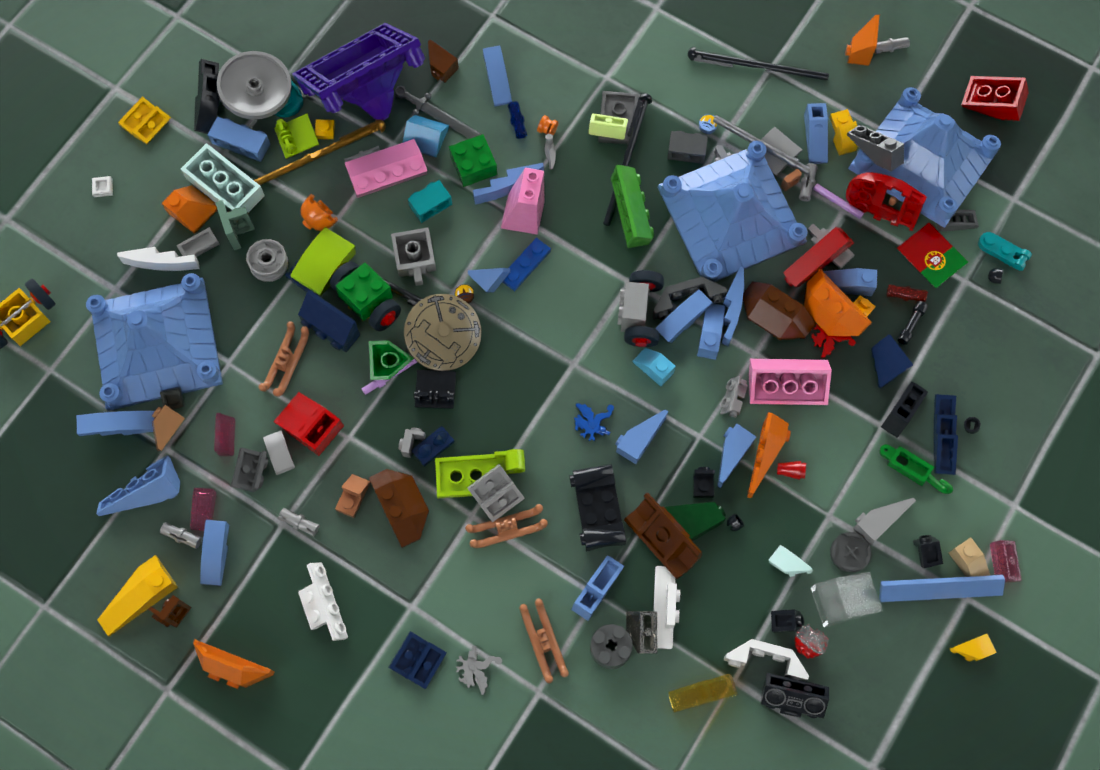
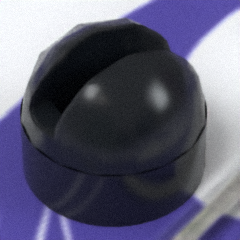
[988,268,1003,284]
[964,417,981,434]
[727,513,744,531]

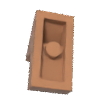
[335,474,371,518]

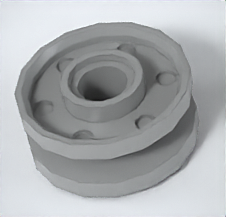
[246,239,289,282]

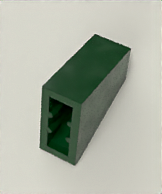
[665,502,726,541]

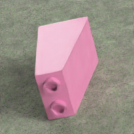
[501,168,545,235]

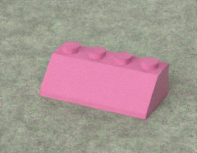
[345,139,427,198]
[749,359,832,405]

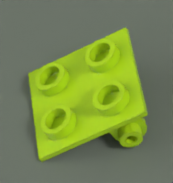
[274,114,319,159]

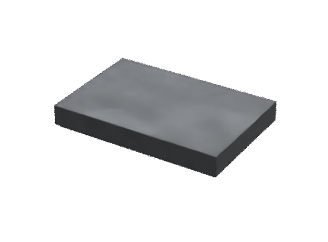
[598,91,639,145]

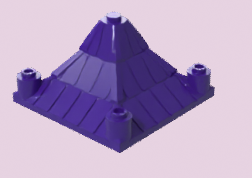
[292,23,425,120]

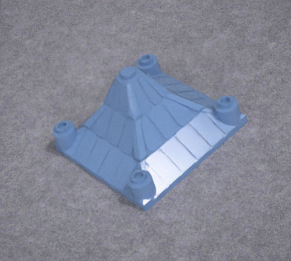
[848,87,1001,228]
[657,141,807,282]
[86,273,223,411]

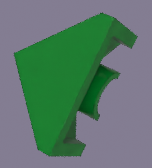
[369,340,414,380]

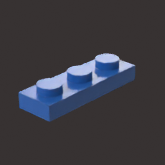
[503,238,551,292]

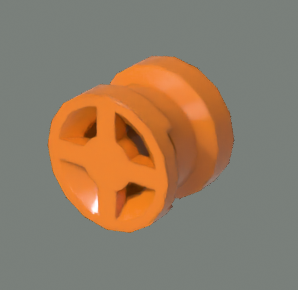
[537,115,558,135]

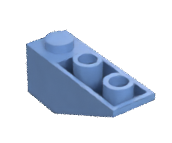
[804,103,828,164]

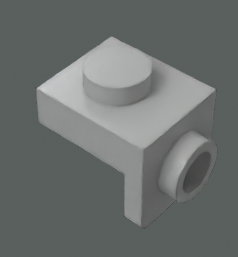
[399,428,426,458]

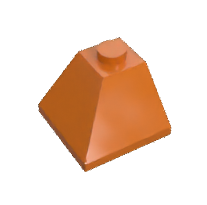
[845,15,880,66]
[162,185,217,234]

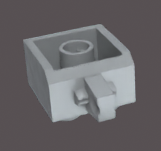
[391,227,436,286]

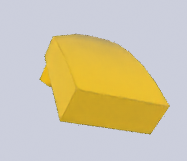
[950,634,997,662]

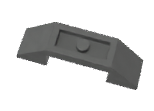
[652,276,728,320]

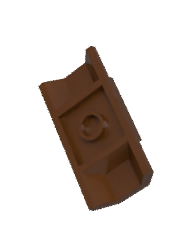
[624,492,702,579]

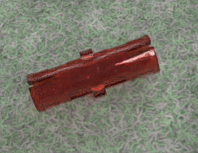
[886,284,928,302]

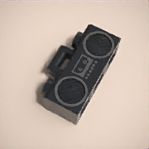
[761,673,829,719]

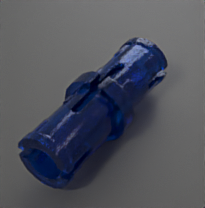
[508,101,527,139]

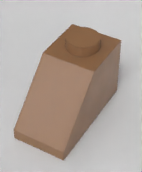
[152,405,185,451]

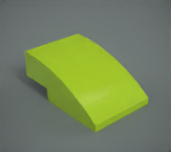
[291,227,356,296]

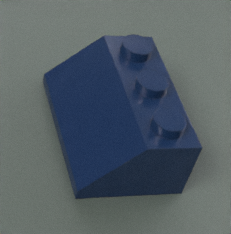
[298,290,360,352]

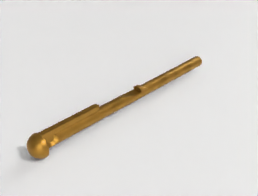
[254,119,386,185]

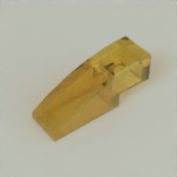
[668,674,738,713]

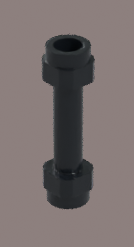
[897,301,928,345]

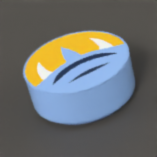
[699,115,717,134]

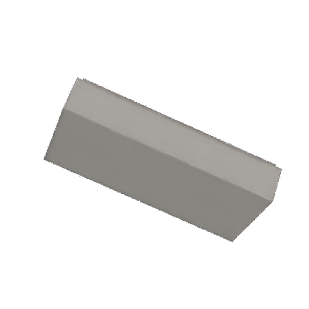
[176,227,219,257]

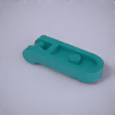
[978,232,1032,271]

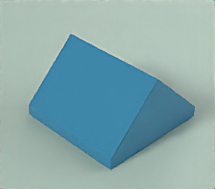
[403,115,449,158]

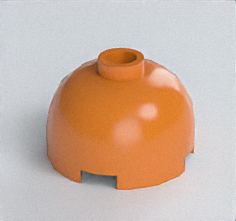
[300,194,338,231]

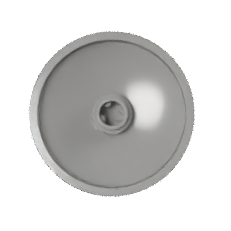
[217,51,292,119]

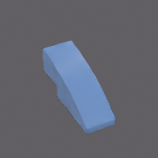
[483,45,512,107]
[655,289,713,343]
[200,520,230,586]
[571,555,624,621]

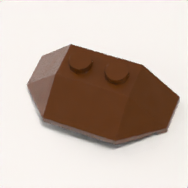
[743,281,816,340]
[369,469,429,548]

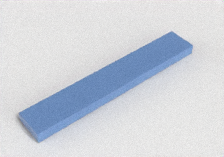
[879,575,1005,602]

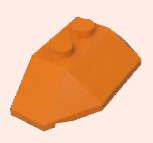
[804,269,872,336]
[193,639,274,689]

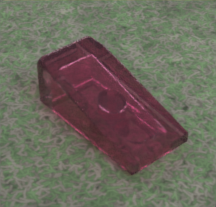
[190,488,217,531]

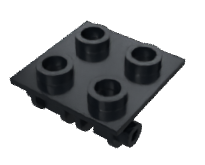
[414,370,456,409]

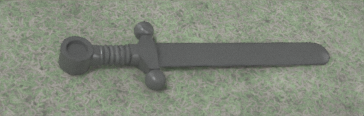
[395,86,481,139]

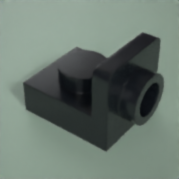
[693,467,715,498]
[913,535,943,568]
[771,609,804,633]

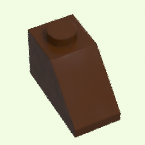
[428,39,459,83]

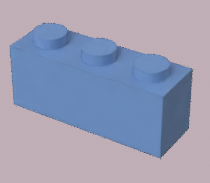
[208,117,270,162]

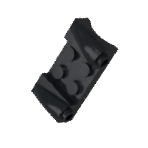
[569,464,626,552]

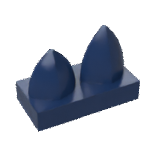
[411,426,455,467]

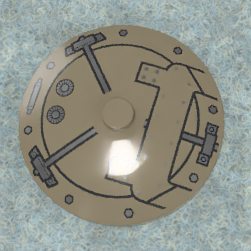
[404,294,481,371]

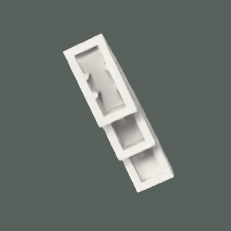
[117,247,200,271]

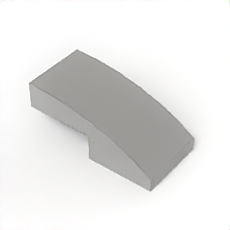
[263,430,295,475]

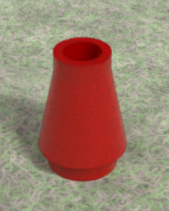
[777,461,806,480]

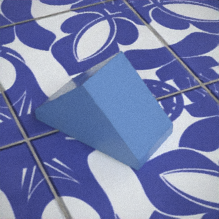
[468,268,510,292]

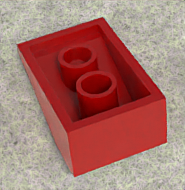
[961,76,1029,121]

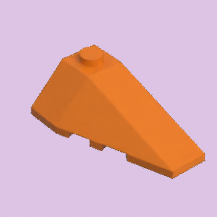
[747,412,791,498]

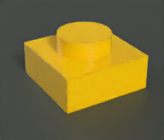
[315,119,335,139]

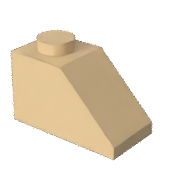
[949,538,990,577]

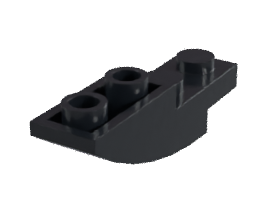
[194,59,219,134]

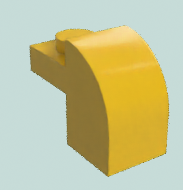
[829,109,858,156]

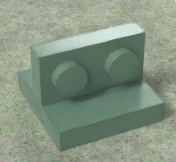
[215,200,255,250]

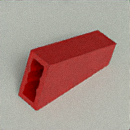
[783,227,854,287]

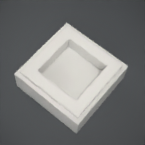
[92,176,113,198]

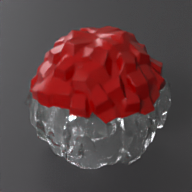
[794,624,829,659]

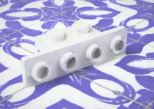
[298,563,348,641]
[652,566,680,649]

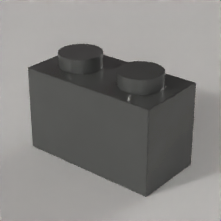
[667,131,708,164]

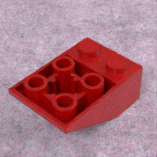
[273,392,344,456]

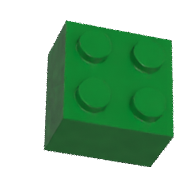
[449,134,498,187]

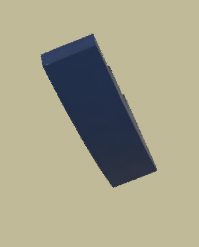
[933,394,958,475]

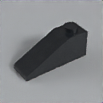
[881,381,928,438]

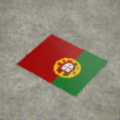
[897,223,968,288]

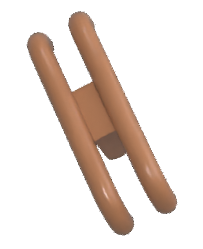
[259,321,309,397]
[465,504,548,548]
[519,598,569,683]

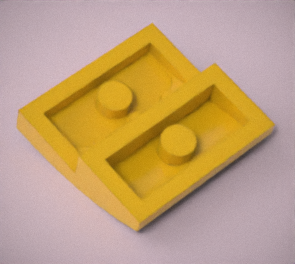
[118,96,171,144]

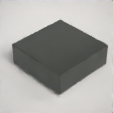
[160,387,185,409]

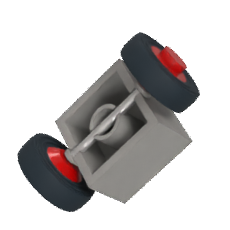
[617,270,664,347]

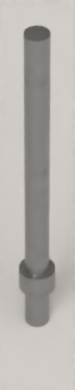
[713,115,811,175]

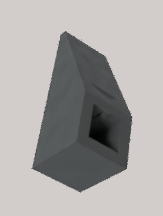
[847,125,904,171]

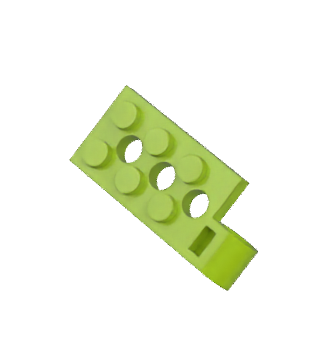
[435,449,526,499]

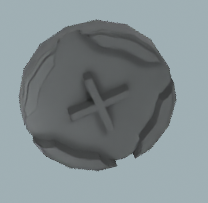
[830,532,872,573]

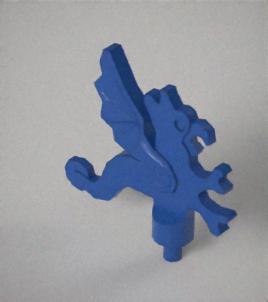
[574,403,614,441]

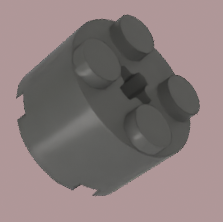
[590,624,633,669]

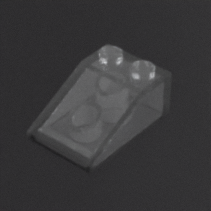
[811,572,883,627]

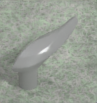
[545,134,556,170]

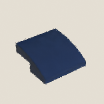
[388,631,447,689]

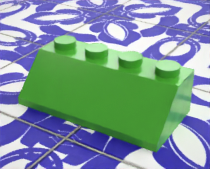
[611,165,654,248]

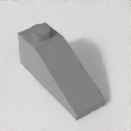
[853,498,916,545]

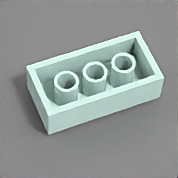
[181,143,265,213]

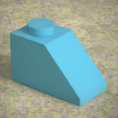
[632,348,676,386]

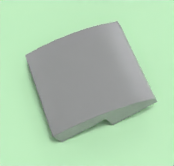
[761,127,803,177]
[467,464,525,522]

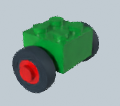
[330,262,401,332]

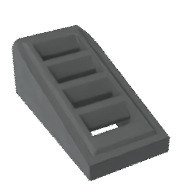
[936,209,979,232]

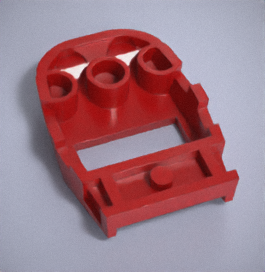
[846,172,927,231]

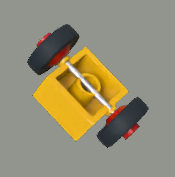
[0,279,55,349]

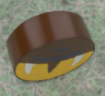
[455,284,474,304]

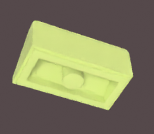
[589,114,628,140]

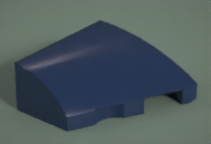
[871,334,913,389]

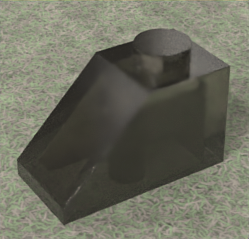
[626,611,657,654]

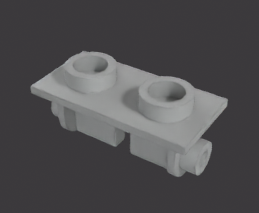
[720,375,748,418]

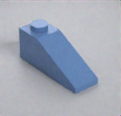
[823,268,877,296]
[697,303,725,360]
[615,410,668,464]
[717,424,756,488]

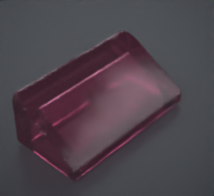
[214,413,235,456]
[990,540,1021,582]

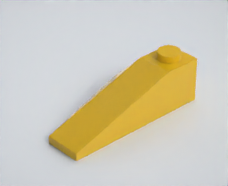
[97,555,178,636]

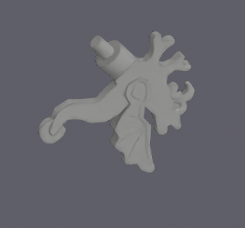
[456,646,502,695]

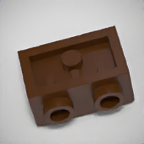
[148,595,191,628]

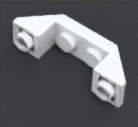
[724,639,809,681]

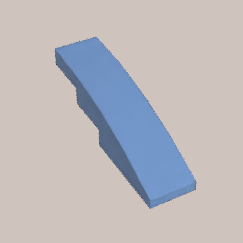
[473,163,544,205]
[721,266,744,346]
[76,411,155,436]

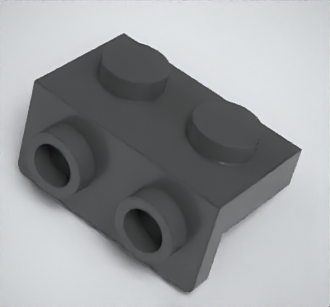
[230,447,268,493]

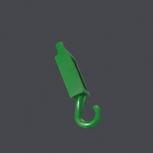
[879,444,953,494]

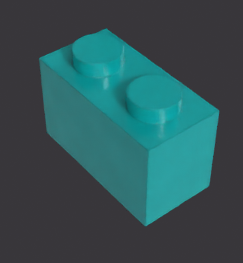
[408,180,453,223]

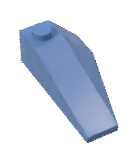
[96,455,180,516]

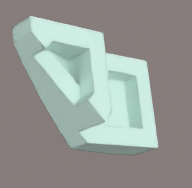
[768,545,813,577]

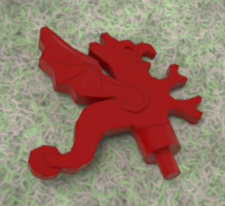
[811,325,856,359]

